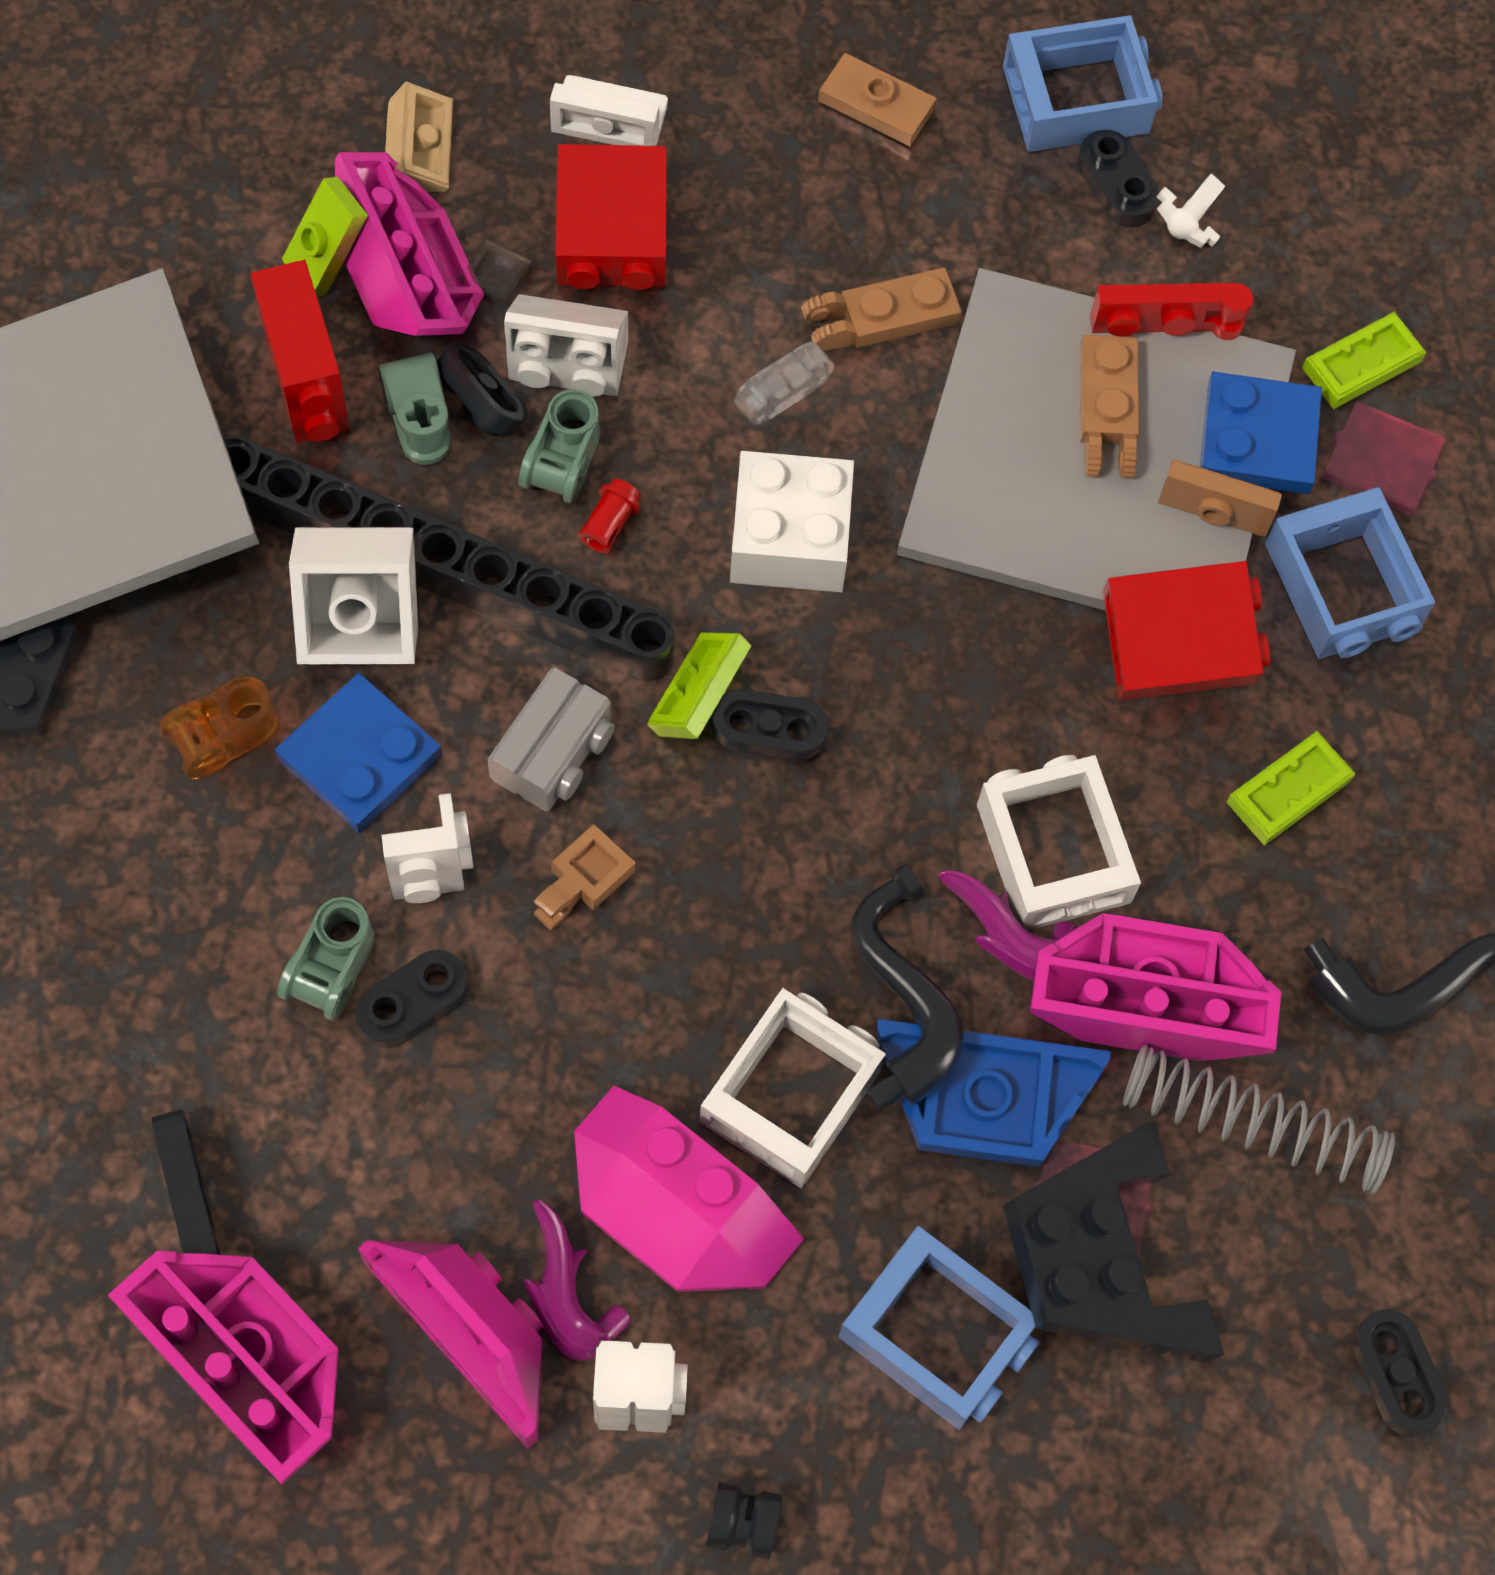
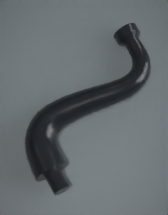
[851,863,964,1112]
[1303,933,1495,1034]

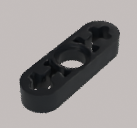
[151,1109,221,1255]

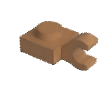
[534,824,636,931]

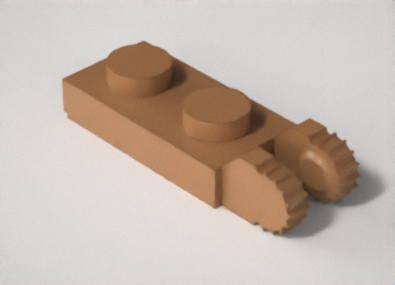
[801,267,962,352]
[1080,335,1139,478]

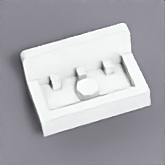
[381,793,474,903]

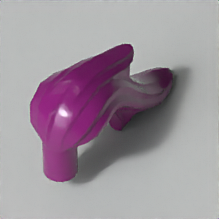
[938,870,1077,981]
[523,1200,631,1360]

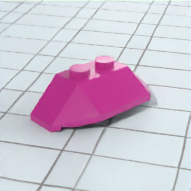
[335,152,484,336]
[1030,913,1281,1061]
[574,1086,804,1292]
[358,1240,544,1449]
[108,1250,339,1485]

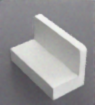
[550,75,668,146]

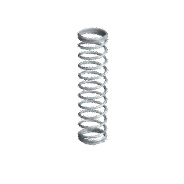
[1123,1044,1395,1195]

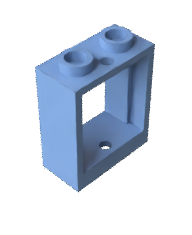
[1003,15,1162,152]
[1265,487,1435,660]
[838,1226,1040,1431]

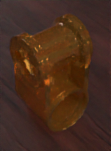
[159,676,279,779]

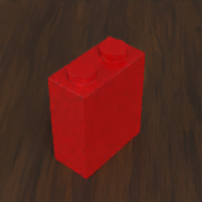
[556,144,666,290]
[250,259,350,444]
[1103,561,1270,701]

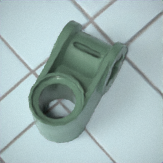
[377,353,451,465]
[518,389,600,505]
[277,897,375,1022]

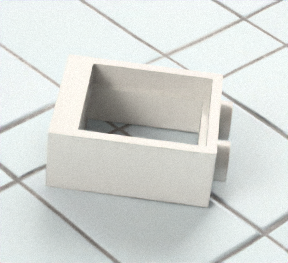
[977,755,1141,931]
[700,988,886,1189]

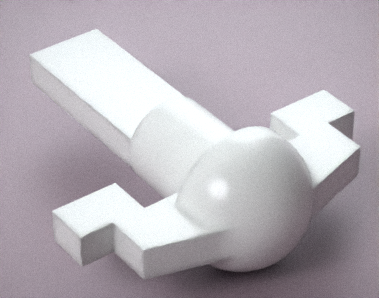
[1156,174,1225,248]

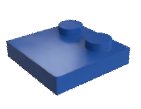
[1200,371,1322,494]
[274,672,442,833]

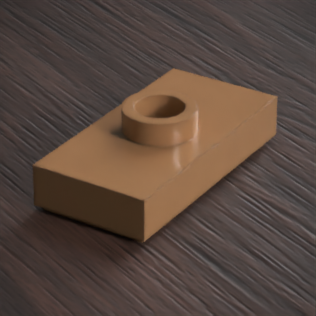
[818,53,937,146]
[1158,460,1282,537]

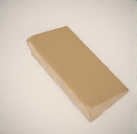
[385,81,453,192]

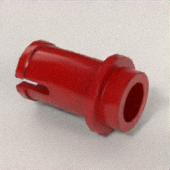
[578,479,641,554]

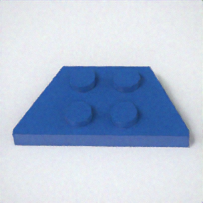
[875,1019,1111,1167]

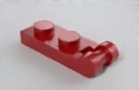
[1090,283,1254,340]

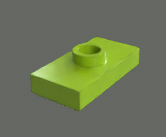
[282,177,368,297]
[1302,311,1426,409]
[647,632,751,739]
[1226,731,1355,846]

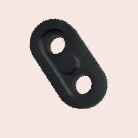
[1077,130,1159,227]
[436,342,528,436]
[712,689,828,761]
[355,950,468,1049]
[1353,1309,1448,1437]

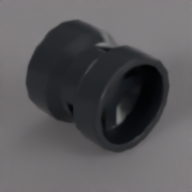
[706,1481,782,1560]

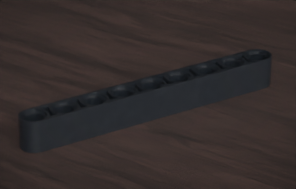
[223,436,675,681]

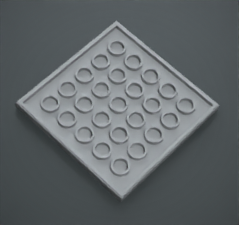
[0,268,259,640]
[896,268,1296,611]

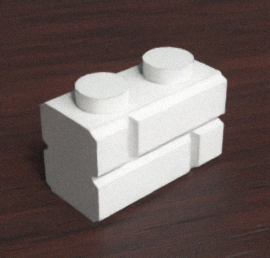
[593,1341,688,1433]

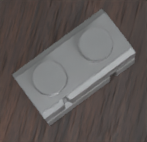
[487,668,615,812]

